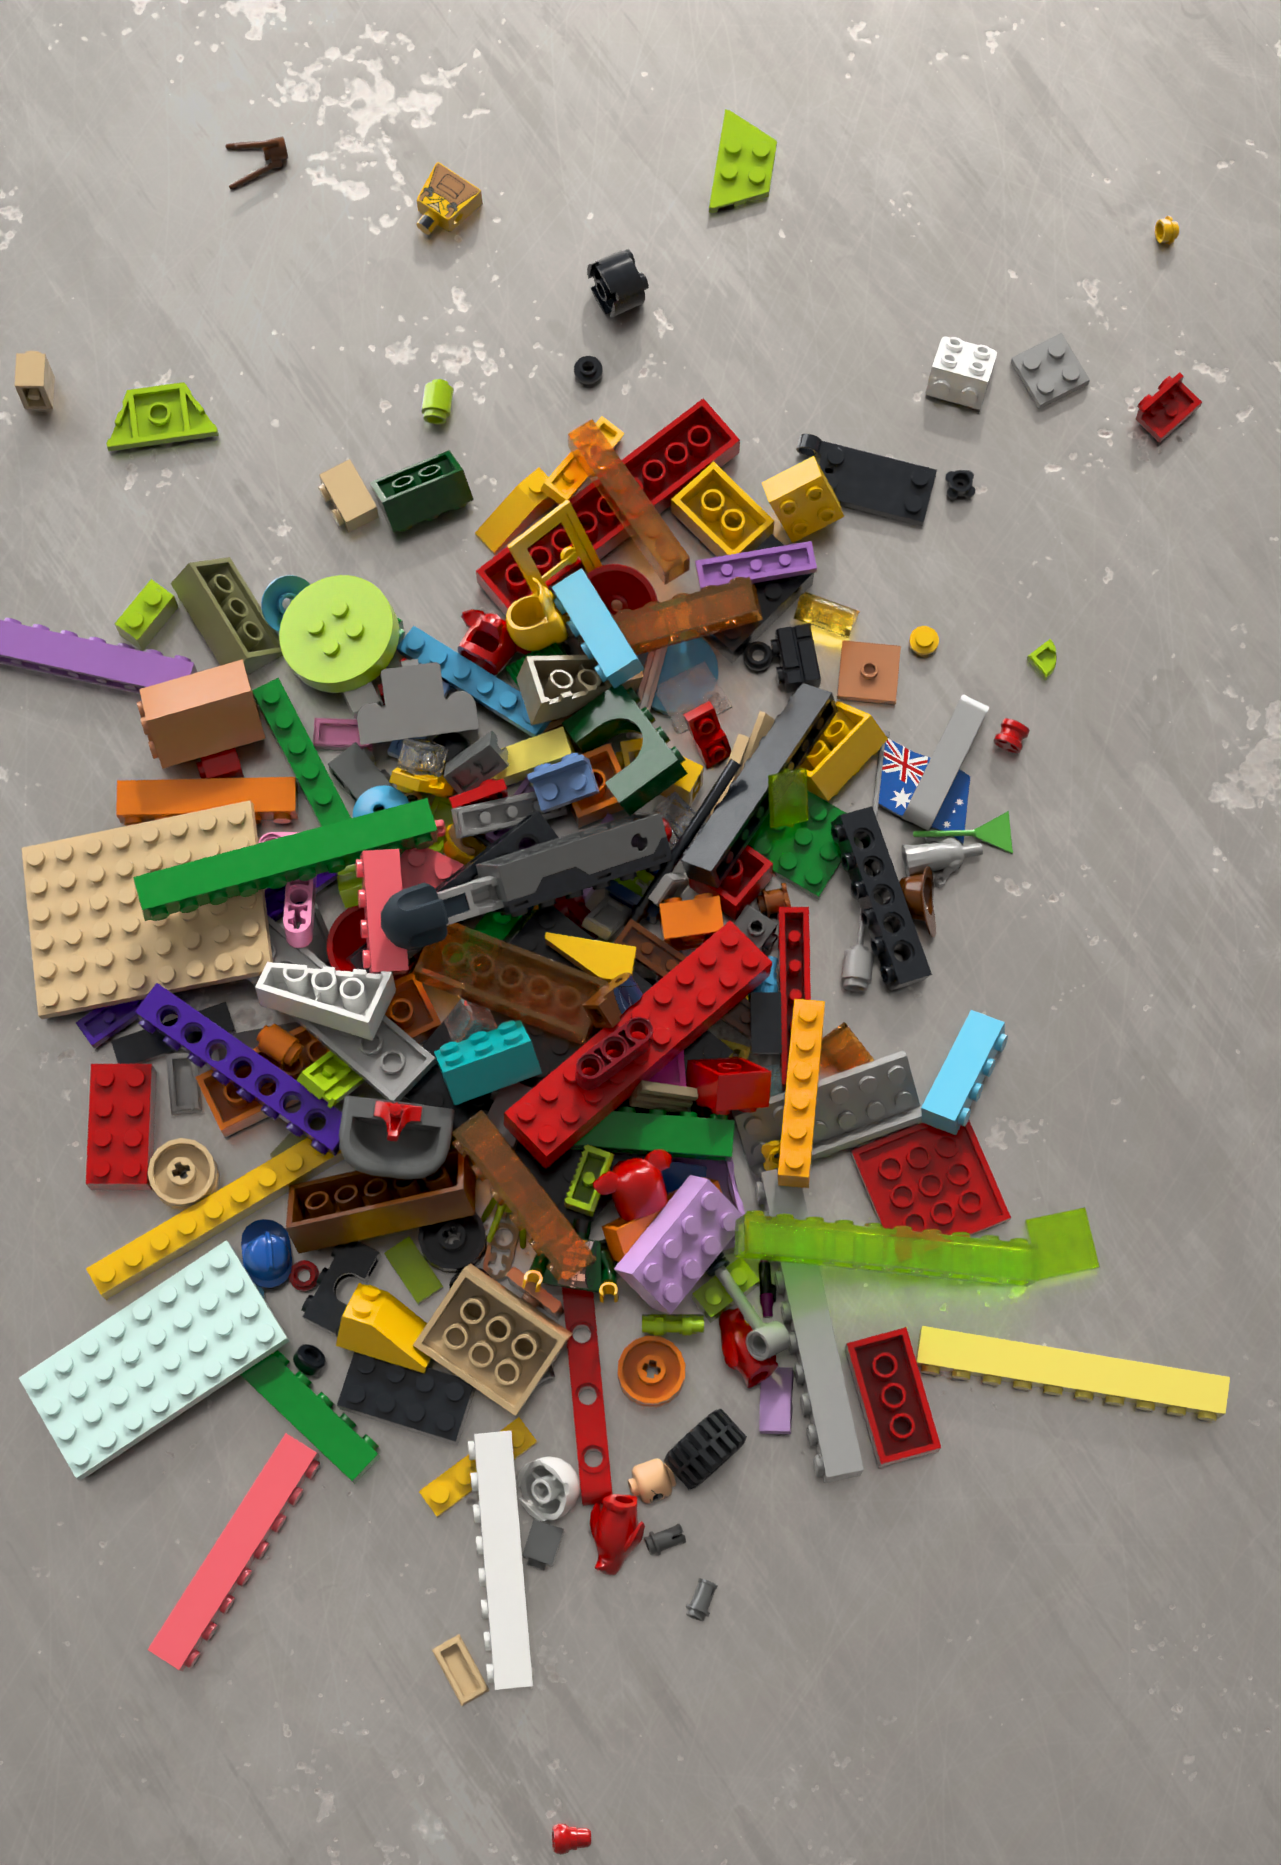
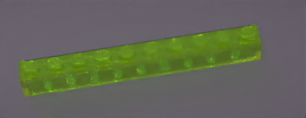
[734,1210,1039,1287]

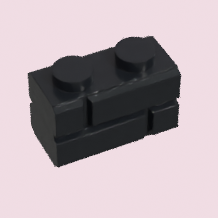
[770,624,821,693]

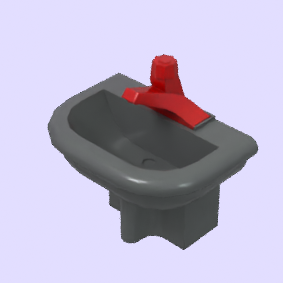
[339,1096,455,1180]

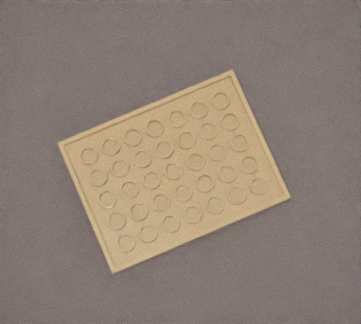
[21,801,273,1019]

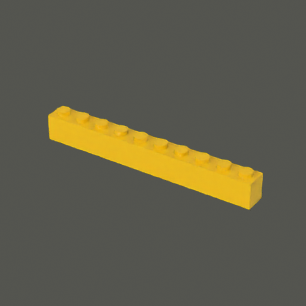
[86,1137,344,1300]

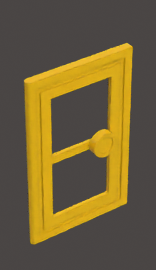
[508,500,603,625]

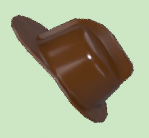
[899,866,936,938]

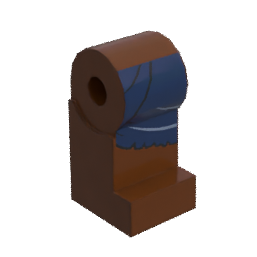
[582,972,643,1028]

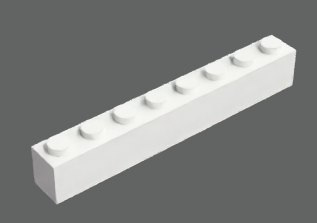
[468,1431,533,1690]

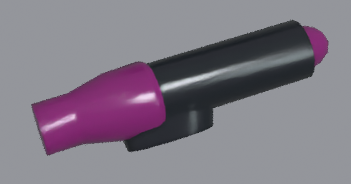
[758,1257,776,1318]

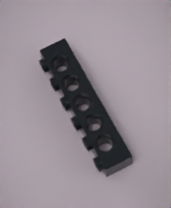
[831,806,932,991]

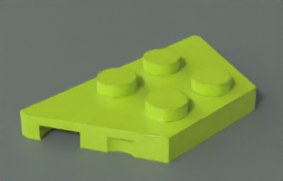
[709,109,777,213]
[106,382,219,451]

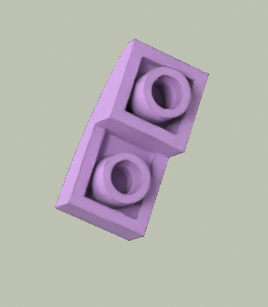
[759,1367,794,1434]

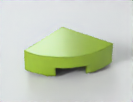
[1027,639,1057,681]

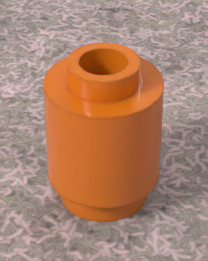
[256,1023,304,1066]

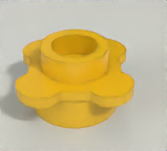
[761,1140,781,1171]

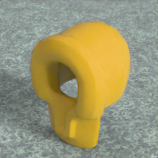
[505,578,568,651]

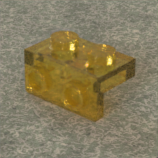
[793,592,860,638]

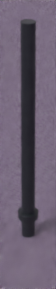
[624,759,741,927]

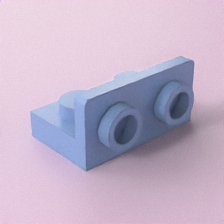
[527,753,600,813]

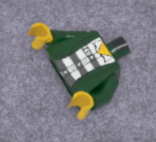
[522,1219,619,1303]

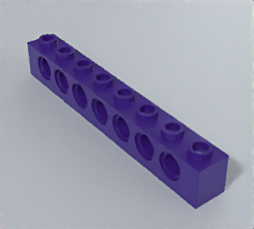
[135,983,342,1156]

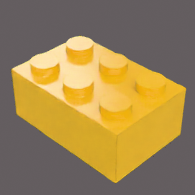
[671,461,775,557]

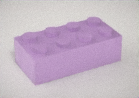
[614,1175,747,1314]

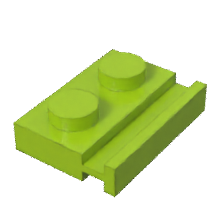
[297,1051,364,1109]

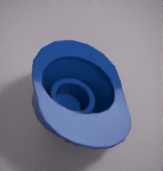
[241,1219,292,1288]

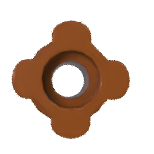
[757,883,791,918]

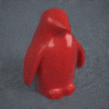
[719,1308,779,1388]
[590,1494,645,1576]

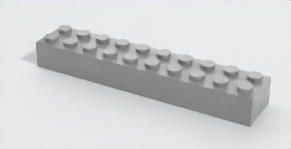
[755,1169,864,1483]

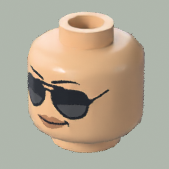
[628,1458,676,1504]

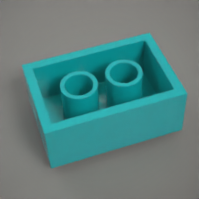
[434,1020,542,1105]

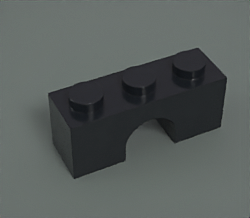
[301,1241,382,1337]

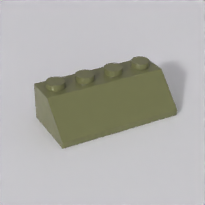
[170,557,283,675]

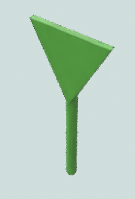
[913,811,1013,854]

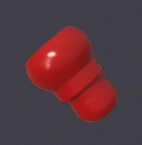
[552,1824,591,1855]

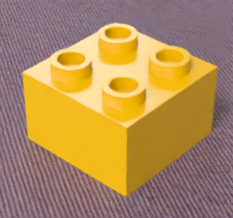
[762,456,845,543]

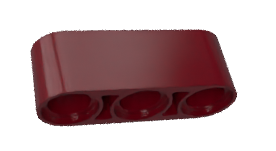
[575,1017,653,1090]

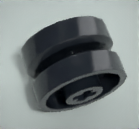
[418,1212,487,1275]

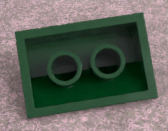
[369,450,474,533]

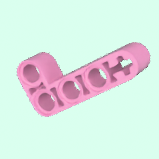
[259,832,317,948]

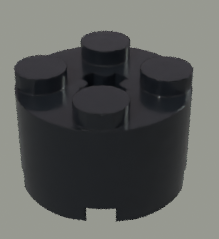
[587,249,649,317]

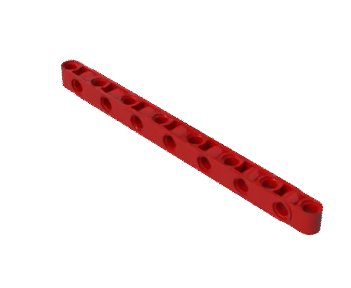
[556,1221,613,1506]

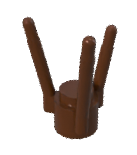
[225,136,288,189]

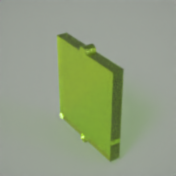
[768,768,809,828]

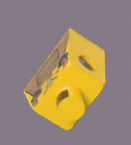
[416,162,483,235]

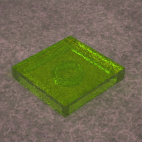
[1025,1207,1100,1281]

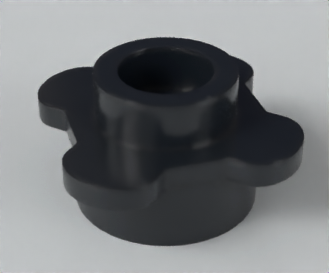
[945,470,975,499]

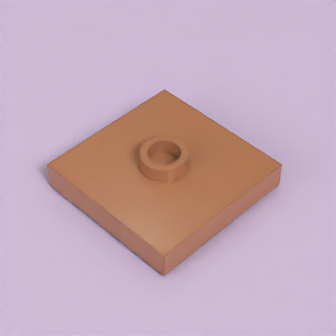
[837,640,901,705]
[506,1267,564,1321]

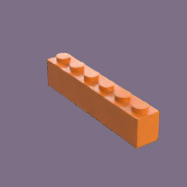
[116,777,298,826]

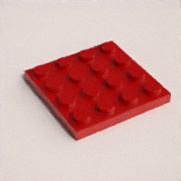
[850,1120,1011,1265]

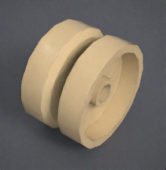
[148,1138,220,1211]

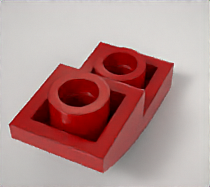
[683,701,732,768]

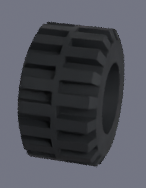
[664,1409,747,1490]

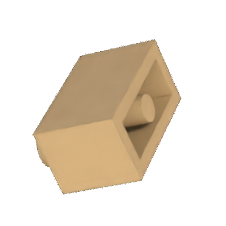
[14,351,55,409]
[318,459,379,533]

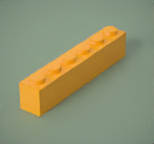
[778,999,825,1188]

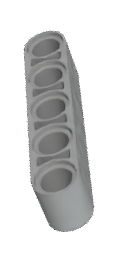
[902,694,989,831]

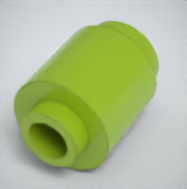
[421,379,454,424]

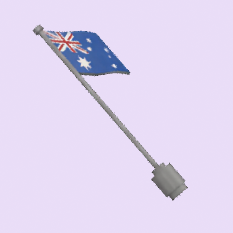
[841,730,970,992]

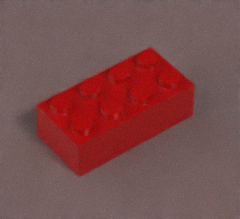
[86,1064,157,1191]
[845,1327,941,1468]

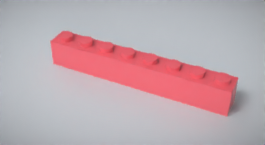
[147,1433,321,1671]

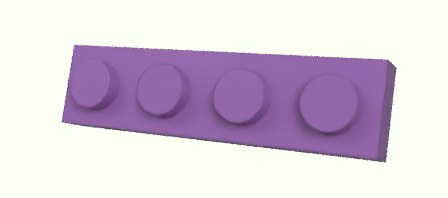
[695,541,817,592]

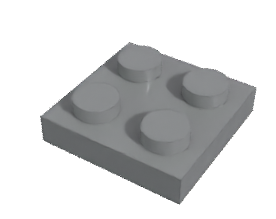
[1011,333,1090,409]

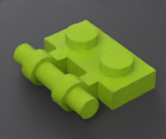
[642,1314,704,1336]

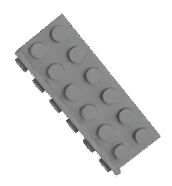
[732,1050,922,1180]

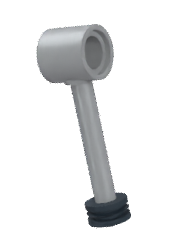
[706,1252,790,1361]

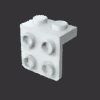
[925,337,997,410]

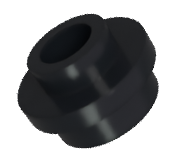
[574,356,603,384]
[743,641,773,671]

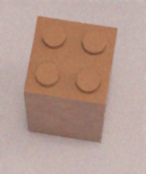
[137,660,266,769]

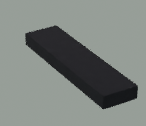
[111,1002,236,1064]

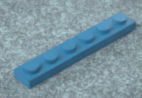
[397,626,552,737]

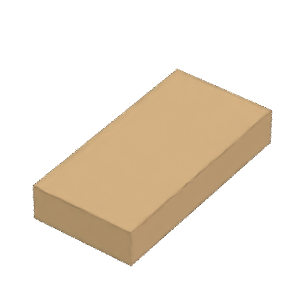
[432,1634,490,1706]

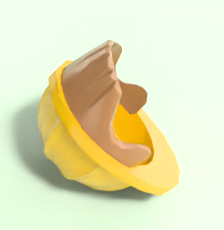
[444,823,487,865]

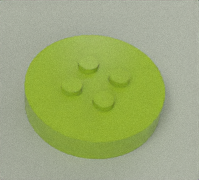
[279,575,399,693]

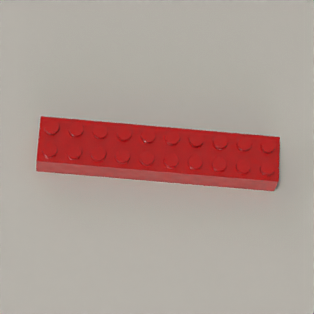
[476,398,740,616]
[504,920,772,1169]

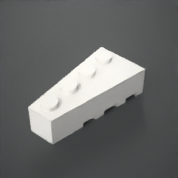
[255,962,396,1041]

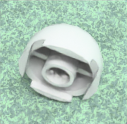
[517,1456,580,1521]

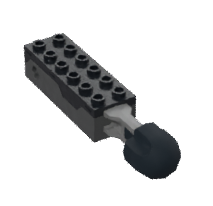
[381,813,673,950]

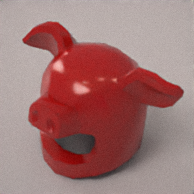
[457,609,531,676]
[592,1149,672,1220]

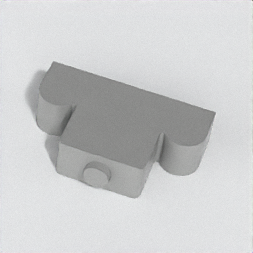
[357,659,479,745]

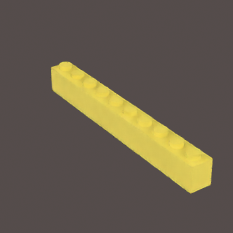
[916,1326,1230,1421]

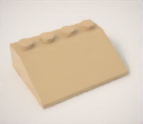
[413,1263,573,1416]

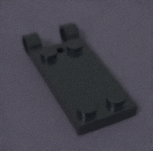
[796,434,937,526]

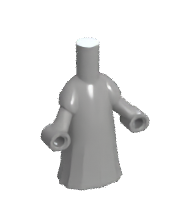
[902,830,983,888]

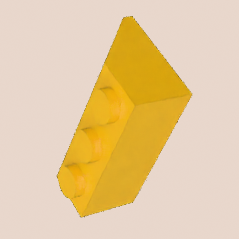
[794,701,888,801]

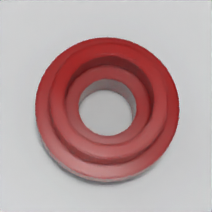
[289,1260,320,1291]

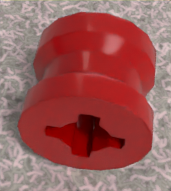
[993,718,1030,754]

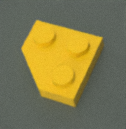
[389,762,456,798]

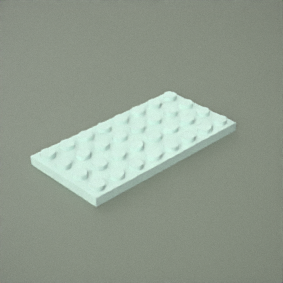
[19,1240,290,1481]

